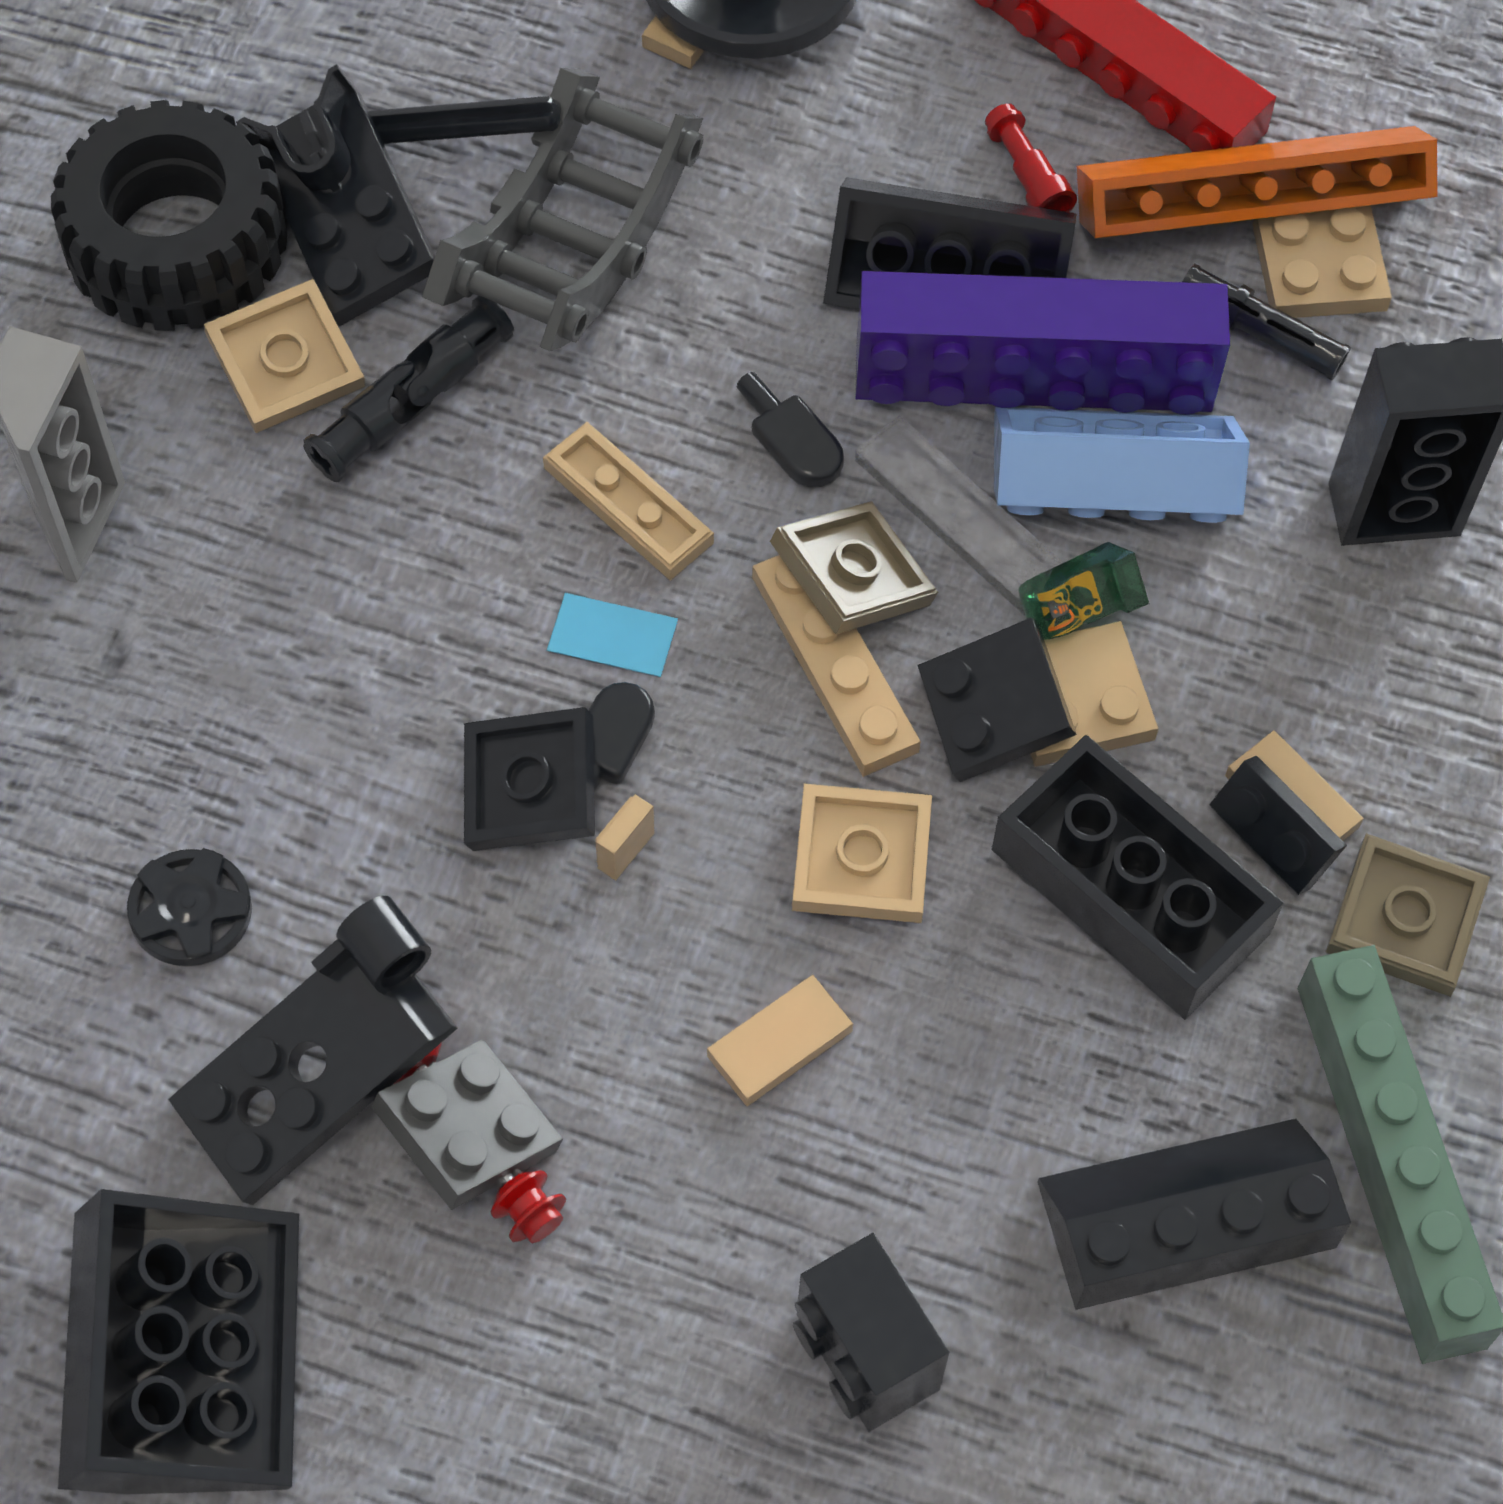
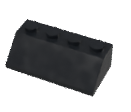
[823,177,1077,309]
[1038,1118,1351,1310]

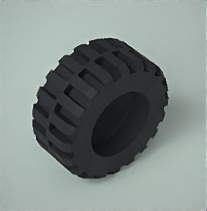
[51,100,288,331]

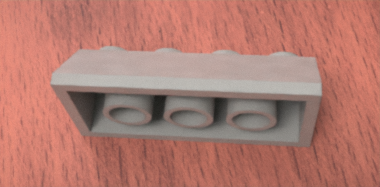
[0,326,125,583]

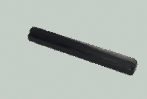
[369,96,561,144]

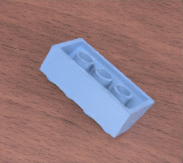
[994,407,1250,523]

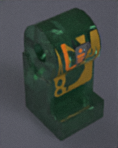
[1018,542,1149,640]

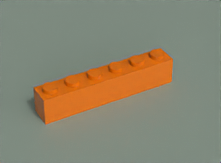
[1077,126,1437,238]

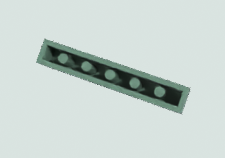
[1297,945,1503,1364]

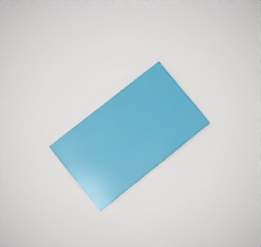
[547,593,678,677]

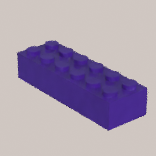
[855,271,1230,415]

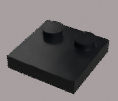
[917,617,1077,782]
[464,707,595,851]

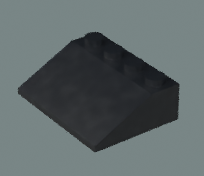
[58,1189,299,1494]

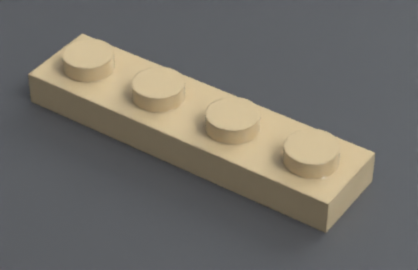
[752,555,921,777]

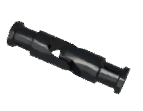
[303,296,514,482]

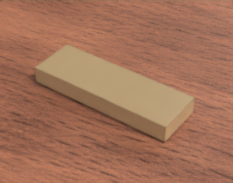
[543,422,714,581]

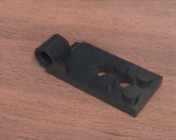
[168,896,458,1205]

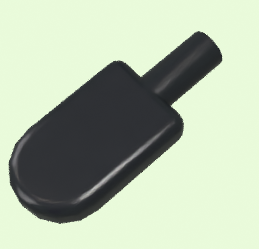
[736,372,844,487]
[589,682,655,792]

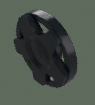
[127,848,252,966]

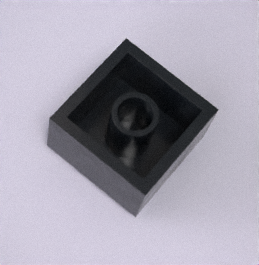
[793,1232,950,1432]

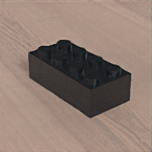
[1328,337,1503,546]
[991,735,1284,1020]

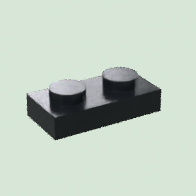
[1209,756,1347,895]

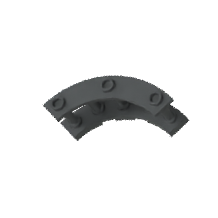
[422,68,703,351]

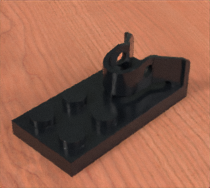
[236,64,435,327]

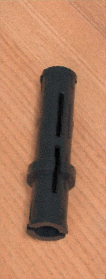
[1182,263,1351,380]

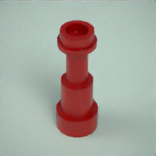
[985,103,1077,212]

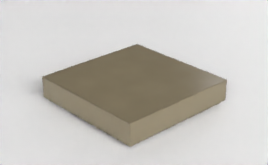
[770,501,938,634]
[1325,833,1490,997]

